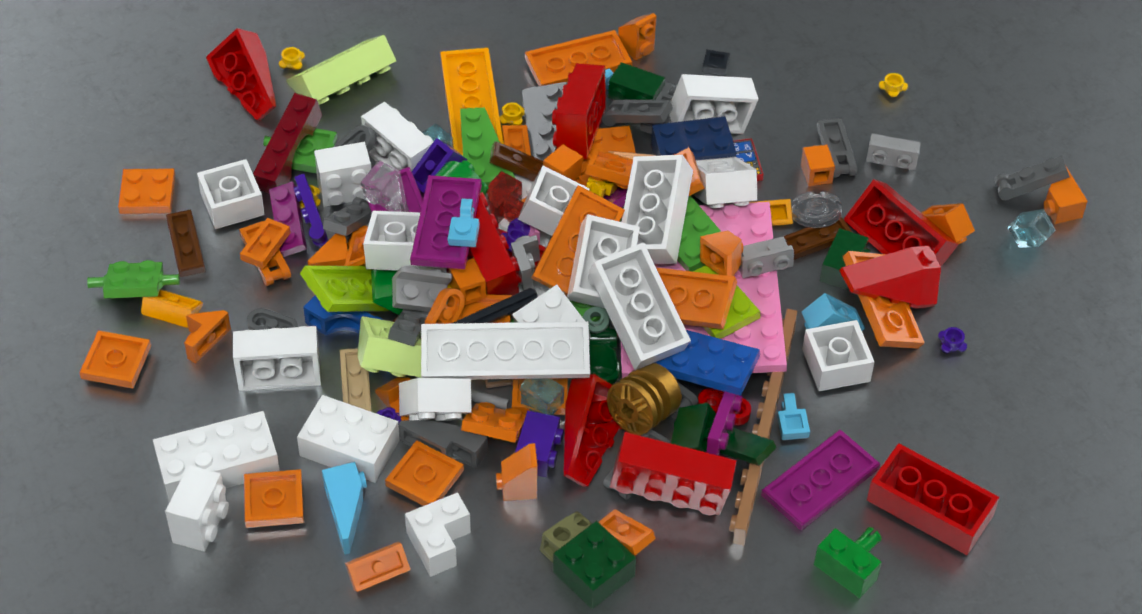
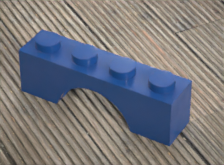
[303,295,390,373]

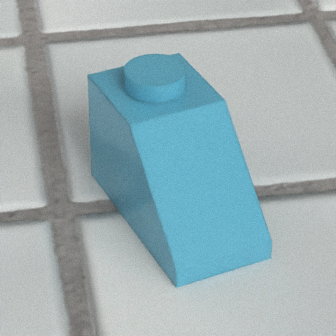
[801,293,865,331]

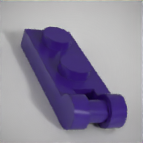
[293,173,328,248]

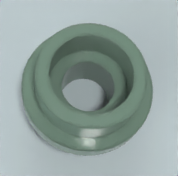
[583,307,610,333]

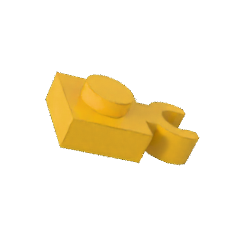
[586,176,618,198]

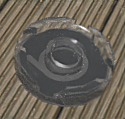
[791,191,842,228]

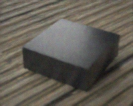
[702,49,730,76]

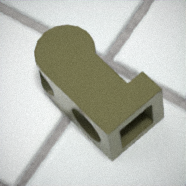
[540,511,592,563]

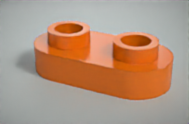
[424,288,465,324]

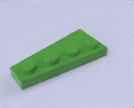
[460,107,516,189]

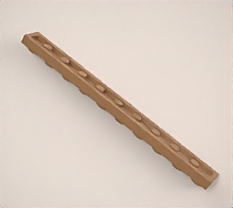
[729,309,798,546]

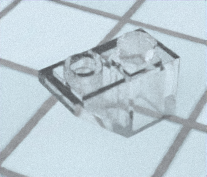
[361,160,409,212]

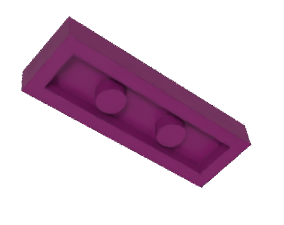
[269,181,307,257]
[706,391,742,456]

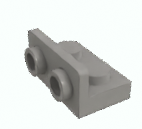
[866,134,921,170]
[511,235,540,291]
[739,236,794,278]
[392,265,452,312]

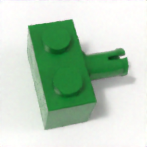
[814,527,882,598]

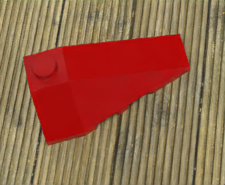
[564,374,622,487]

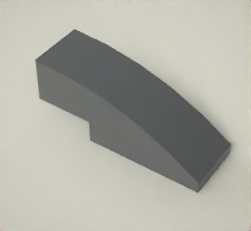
[398,420,488,469]

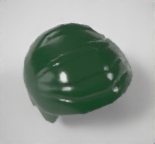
[589,344,621,385]

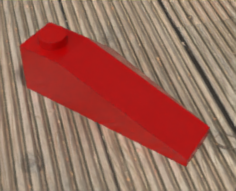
[206,28,276,121]
[839,246,941,309]

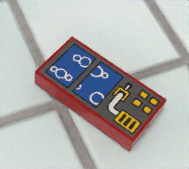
[733,138,764,181]

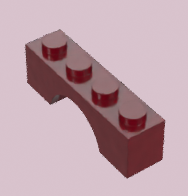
[253,93,322,194]

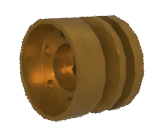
[607,363,682,435]

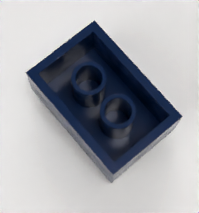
[651,116,737,160]

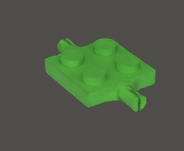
[263,128,337,174]
[87,260,180,298]

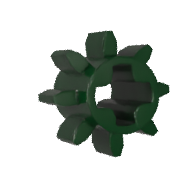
[589,324,617,349]

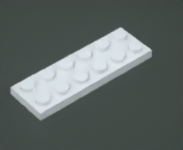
[421,322,590,380]

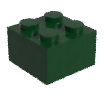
[553,520,636,609]

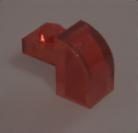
[487,171,524,224]

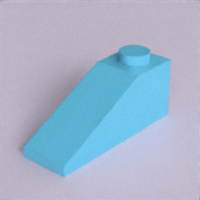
[322,462,367,555]

